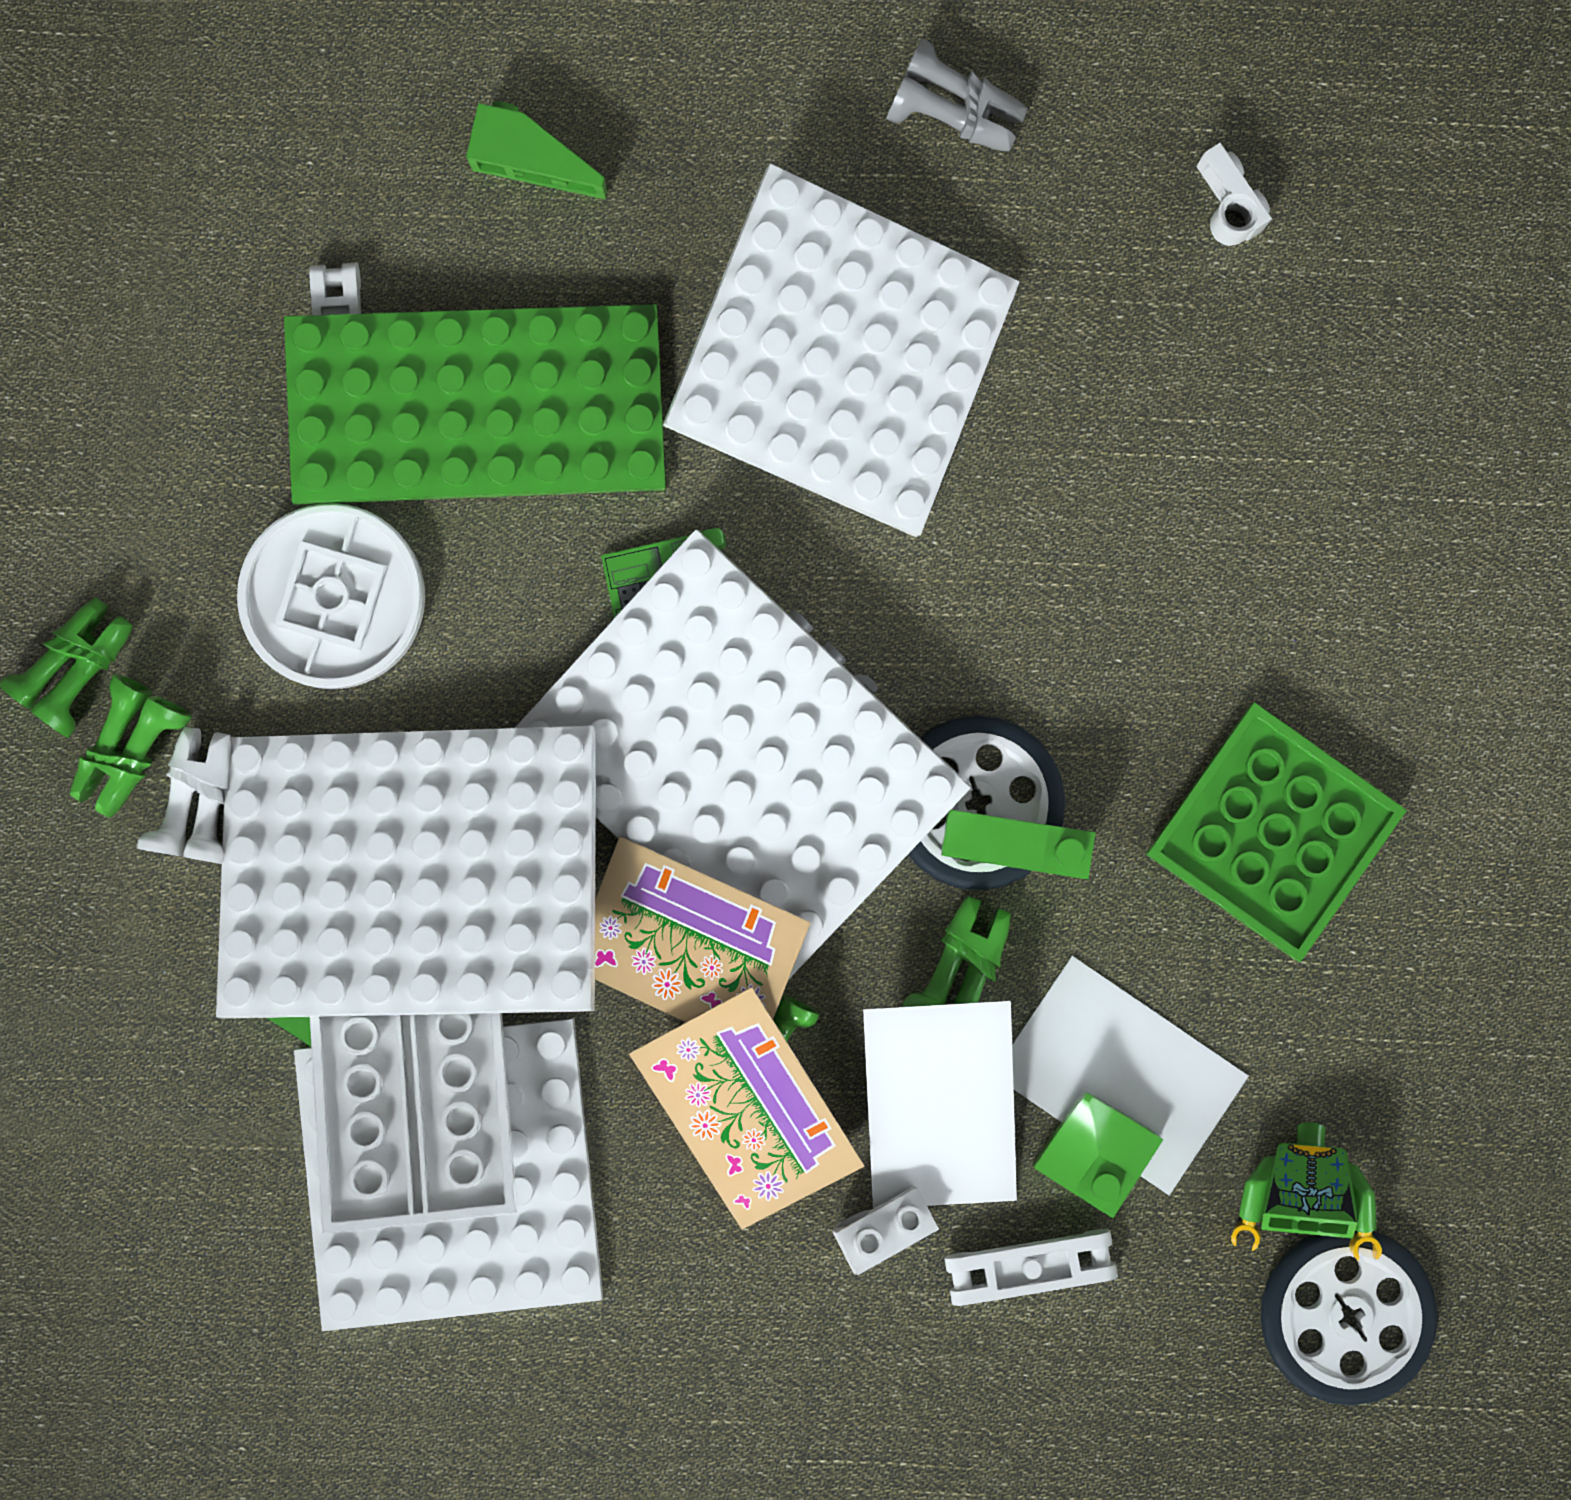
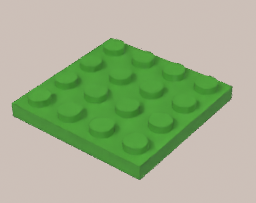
[1145,702,1407,963]

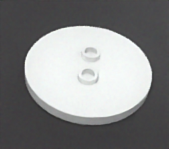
[237,503,425,689]

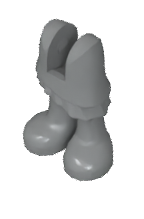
[886,38,1028,152]

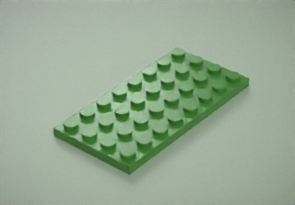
[284,304,665,504]

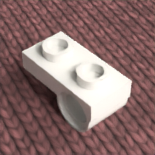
[1196,143,1272,246]
[832,1186,939,1275]

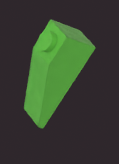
[466,101,608,200]
[941,810,1096,879]

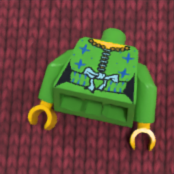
[1231,1122,1382,1261]

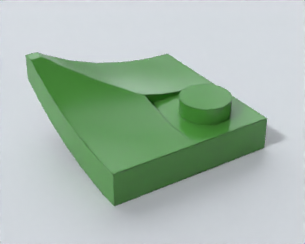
[1032,1091,1163,1218]

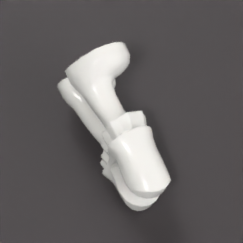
[136,727,232,864]

